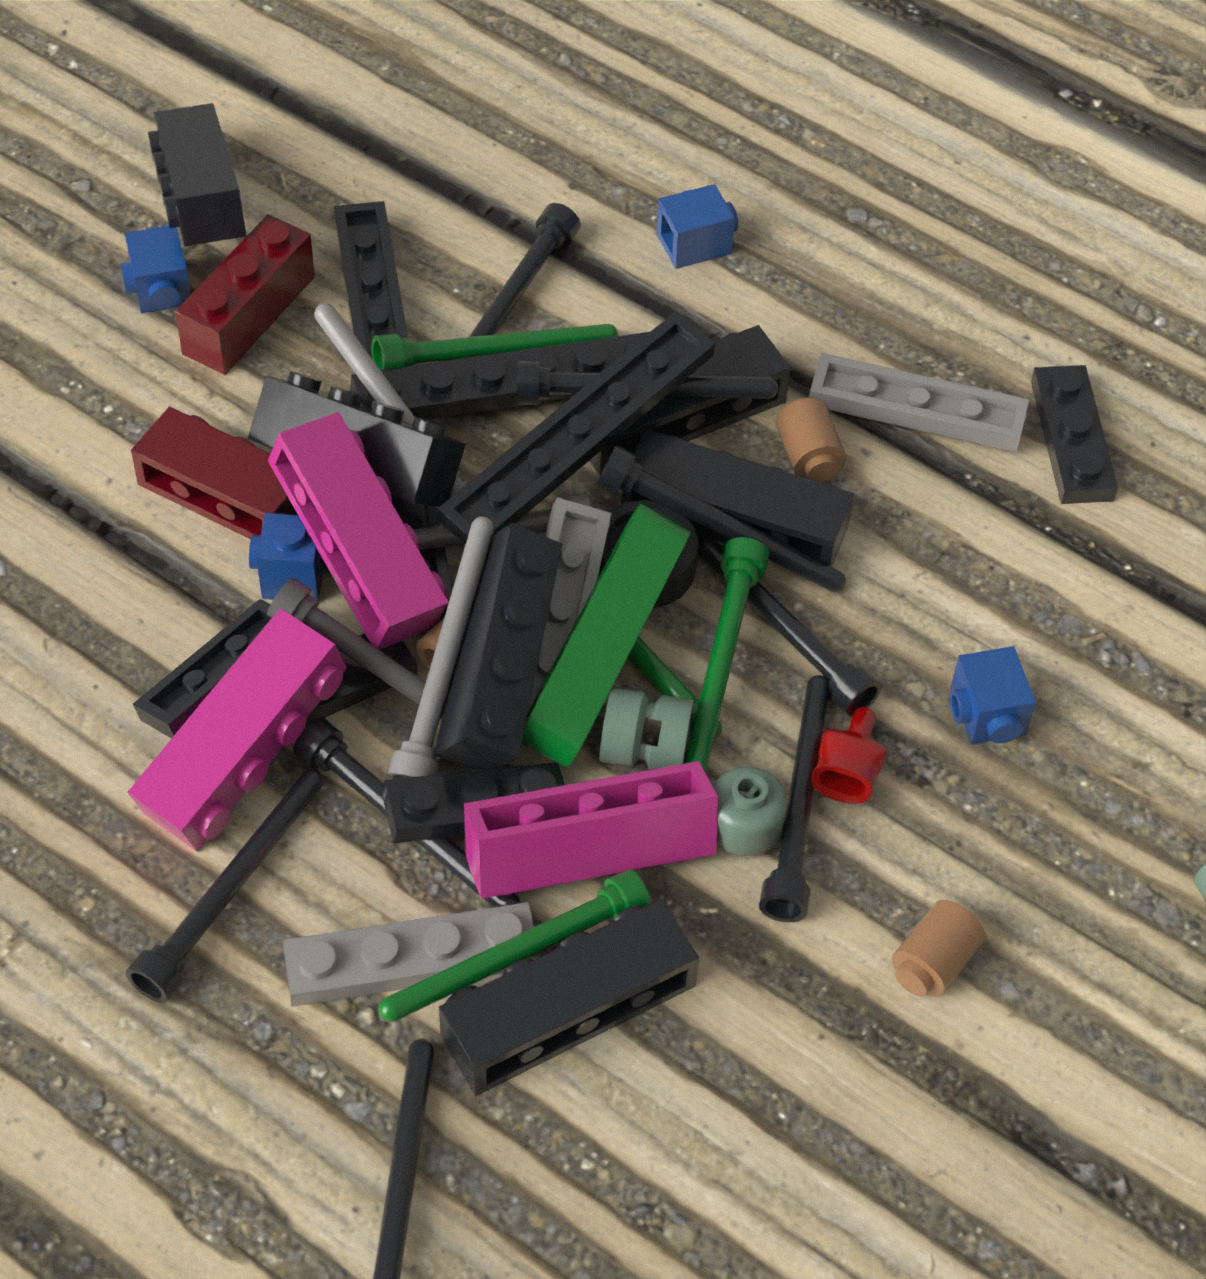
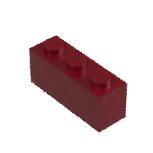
[175,214,315,375]
[131,406,298,540]

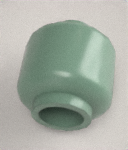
[713,766,788,856]

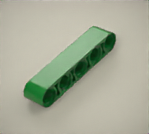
[522,503,691,768]

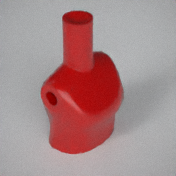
[811,707,887,804]

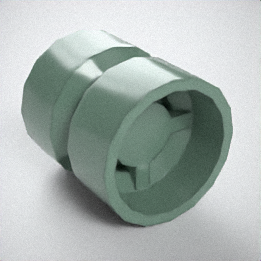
[599,686,694,770]

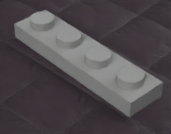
[809,353,1029,452]
[528,497,612,711]
[283,902,539,1007]

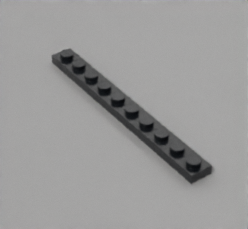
[334,201,452,623]

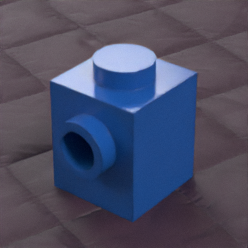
[656,184,739,269]
[120,225,191,313]
[249,513,325,600]
[950,646,1036,744]

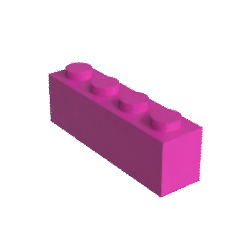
[268,412,449,650]
[127,608,347,852]
[464,761,718,899]

